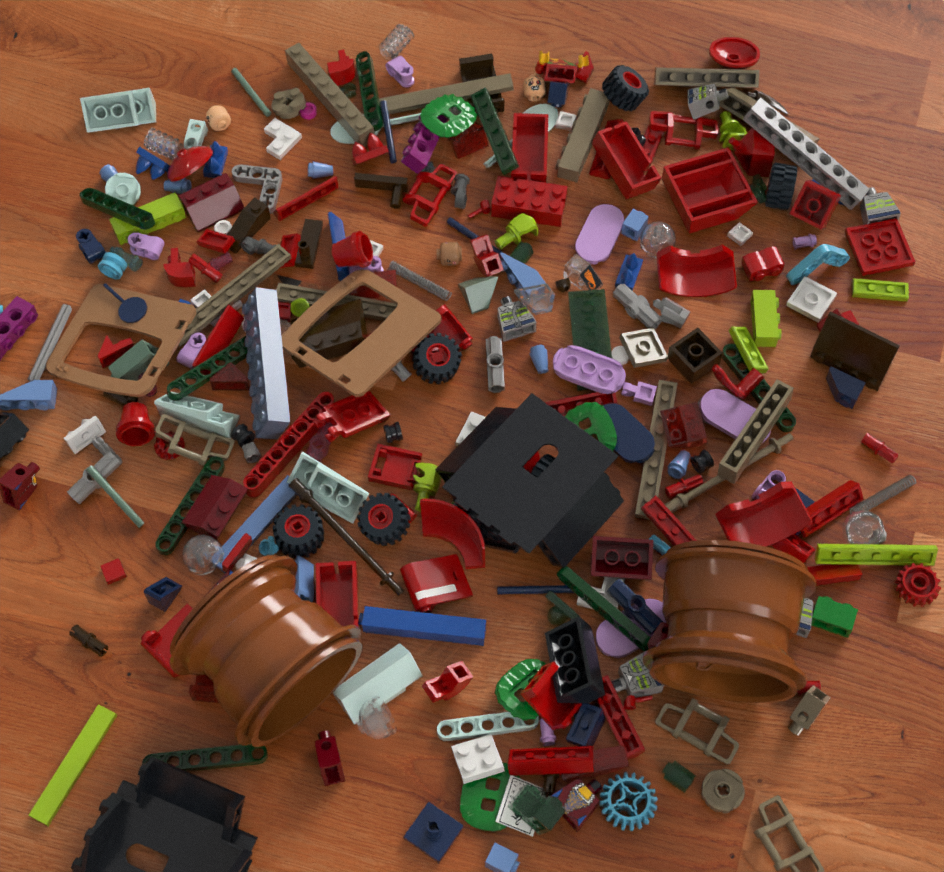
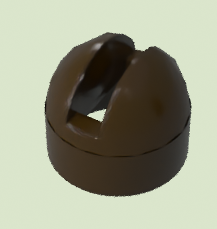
[555,278,570,292]

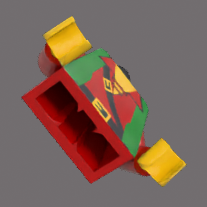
[535,51,589,83]

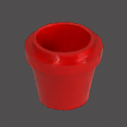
[332,231,373,268]
[116,402,155,446]

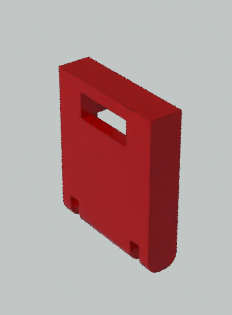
[368,444,423,490]

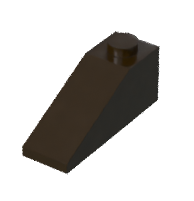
[227,197,271,254]

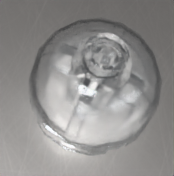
[639,221,676,258]
[842,510,884,544]
[182,534,224,575]
[357,696,397,739]

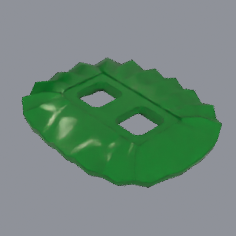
[420,94,477,138]
[564,402,617,451]
[495,659,546,721]
[460,762,520,831]

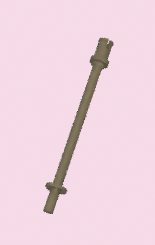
[664,433,794,513]

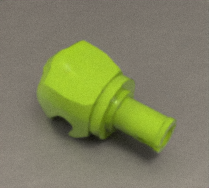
[719,111,747,151]
[494,213,538,250]
[413,463,441,512]

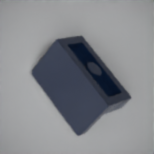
[566,703,606,746]

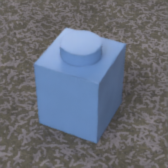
[621,209,649,241]
[485,843,520,872]

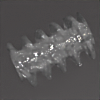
[379,24,414,61]
[144,128,183,160]

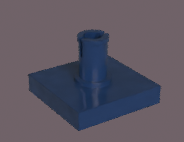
[404,801,464,863]

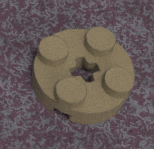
[271,88,306,119]
[701,769,745,814]

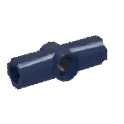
[607,579,663,635]

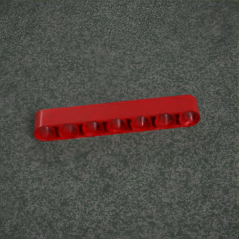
[243,392,335,498]

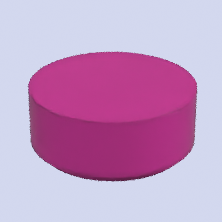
[300,102,317,120]

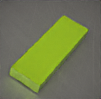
[852,278,909,302]
[729,327,769,373]

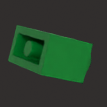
[811,596,858,638]

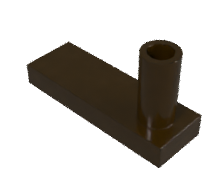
[354,173,408,209]
[295,219,323,269]

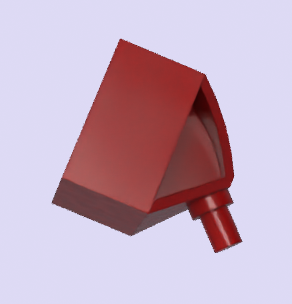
[729,128,775,177]
[789,180,842,230]

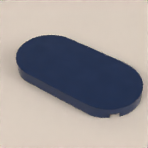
[603,403,655,463]

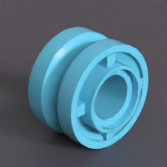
[98,252,128,279]

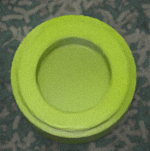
[290,298,310,317]

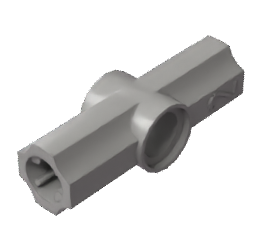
[613,284,662,329]
[486,336,505,393]
[67,451,122,504]

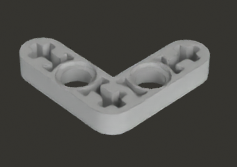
[232,164,282,214]

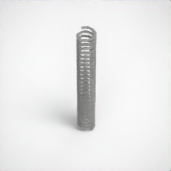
[387,260,452,301]
[850,475,916,518]

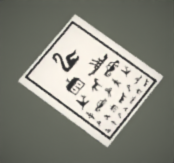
[496,775,545,836]

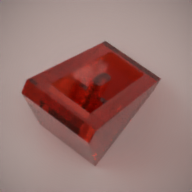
[210,362,250,391]

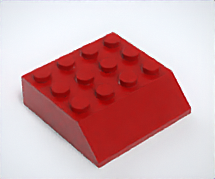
[662,147,758,234]

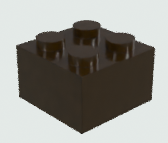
[668,327,723,384]

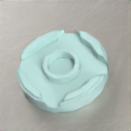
[105,173,141,205]

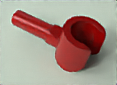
[468,200,491,219]
[624,695,653,710]

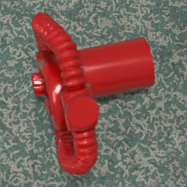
[712,364,765,399]

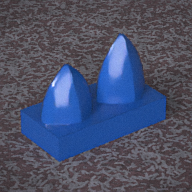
[203,141,228,178]
[136,147,170,179]
[615,253,643,291]

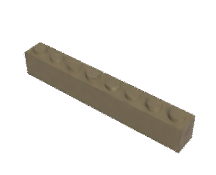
[285,43,375,147]

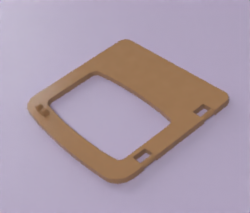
[282,270,441,397]
[46,284,197,397]

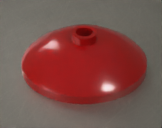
[709,37,760,69]
[167,146,213,182]

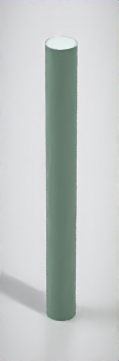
[231,68,271,117]
[86,465,145,528]

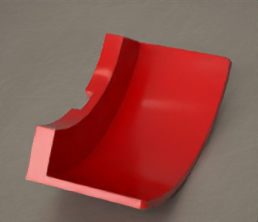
[656,244,737,297]
[715,481,812,547]
[420,498,485,569]

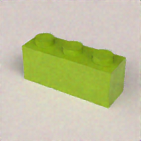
[750,290,781,347]

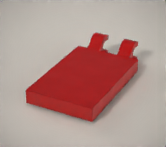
[314,391,390,442]

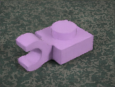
[621,382,657,406]

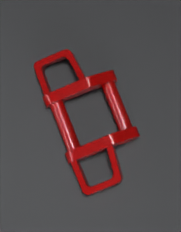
[649,111,719,150]
[403,164,457,227]

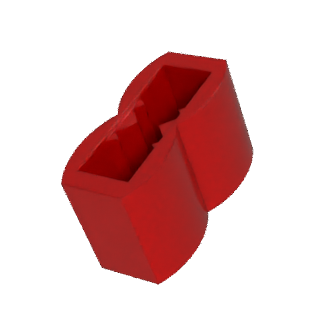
[741,246,785,281]

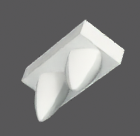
[64,416,106,454]

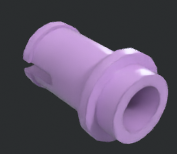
[792,233,817,249]
[539,719,557,746]

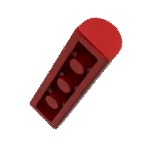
[597,675,645,760]

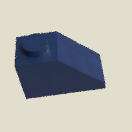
[548,81,570,107]
[826,367,865,409]

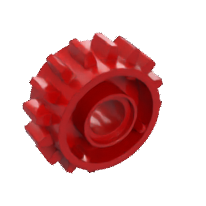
[895,563,941,607]

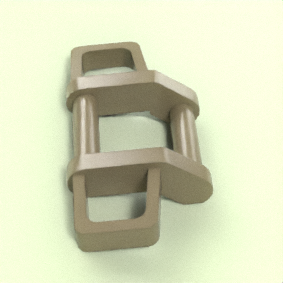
[155,414,234,466]
[655,698,739,765]
[754,795,824,872]

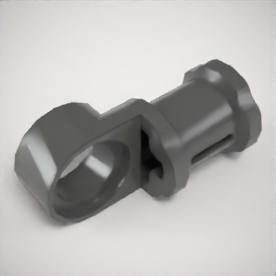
[451,174,470,209]
[241,237,276,255]

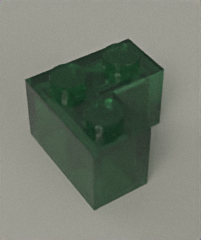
[507,784,566,835]

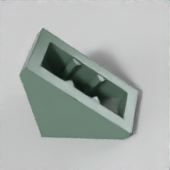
[458,276,499,314]

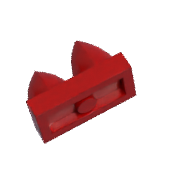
[351,133,389,166]

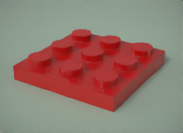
[845,218,916,276]

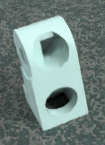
[184,119,208,149]

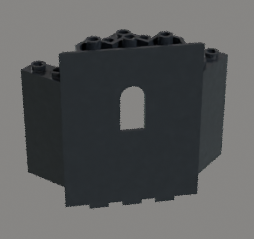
[435,393,624,568]
[71,757,258,872]

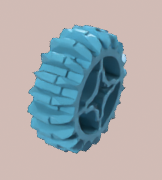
[599,772,658,831]

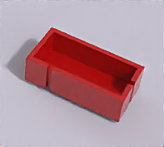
[511,113,549,183]
[592,121,661,200]
[491,176,568,227]
[316,561,359,628]

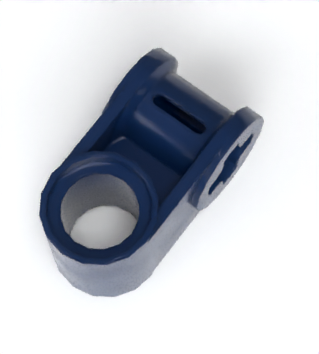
[76,229,106,264]

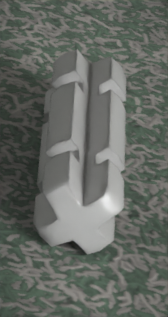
[92,436,122,463]

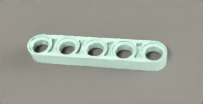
[437,712,539,741]

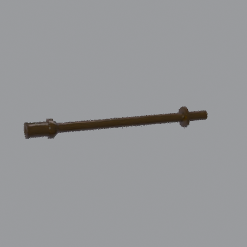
[288,478,404,596]

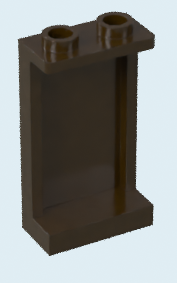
[459,53,505,116]

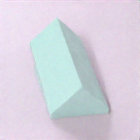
[80,87,156,133]
[154,391,240,439]
[287,451,369,524]
[332,643,423,725]

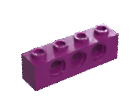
[401,114,448,174]
[0,296,38,361]

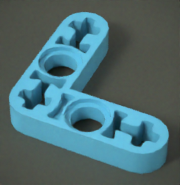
[786,244,850,285]

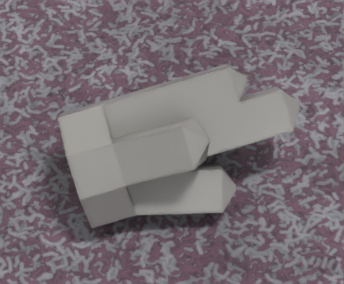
[653,297,690,328]

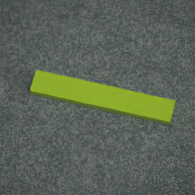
[815,544,938,566]
[29,704,117,826]

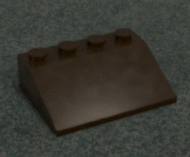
[291,299,368,368]
[810,311,900,391]

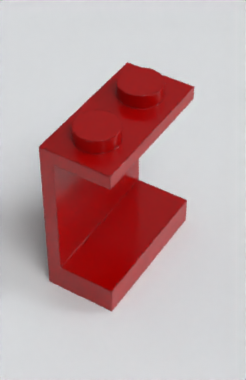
[520,661,582,730]

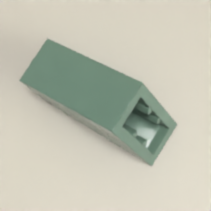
[108,340,170,381]

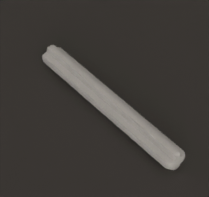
[28,304,72,382]

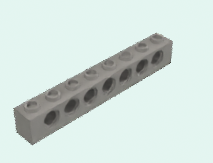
[743,97,869,210]

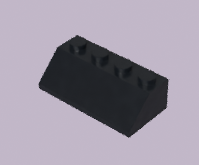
[0,412,29,458]
[545,616,605,703]

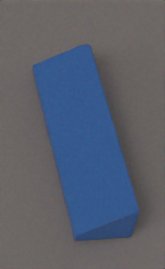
[328,212,349,281]

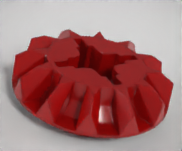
[154,431,185,460]

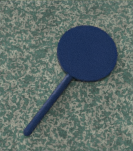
[103,283,147,323]

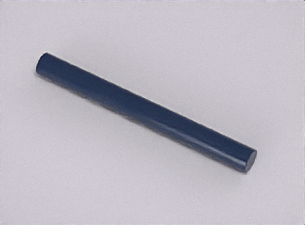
[380,100,397,163]
[447,217,505,257]
[497,585,574,594]

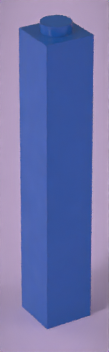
[359,606,486,646]

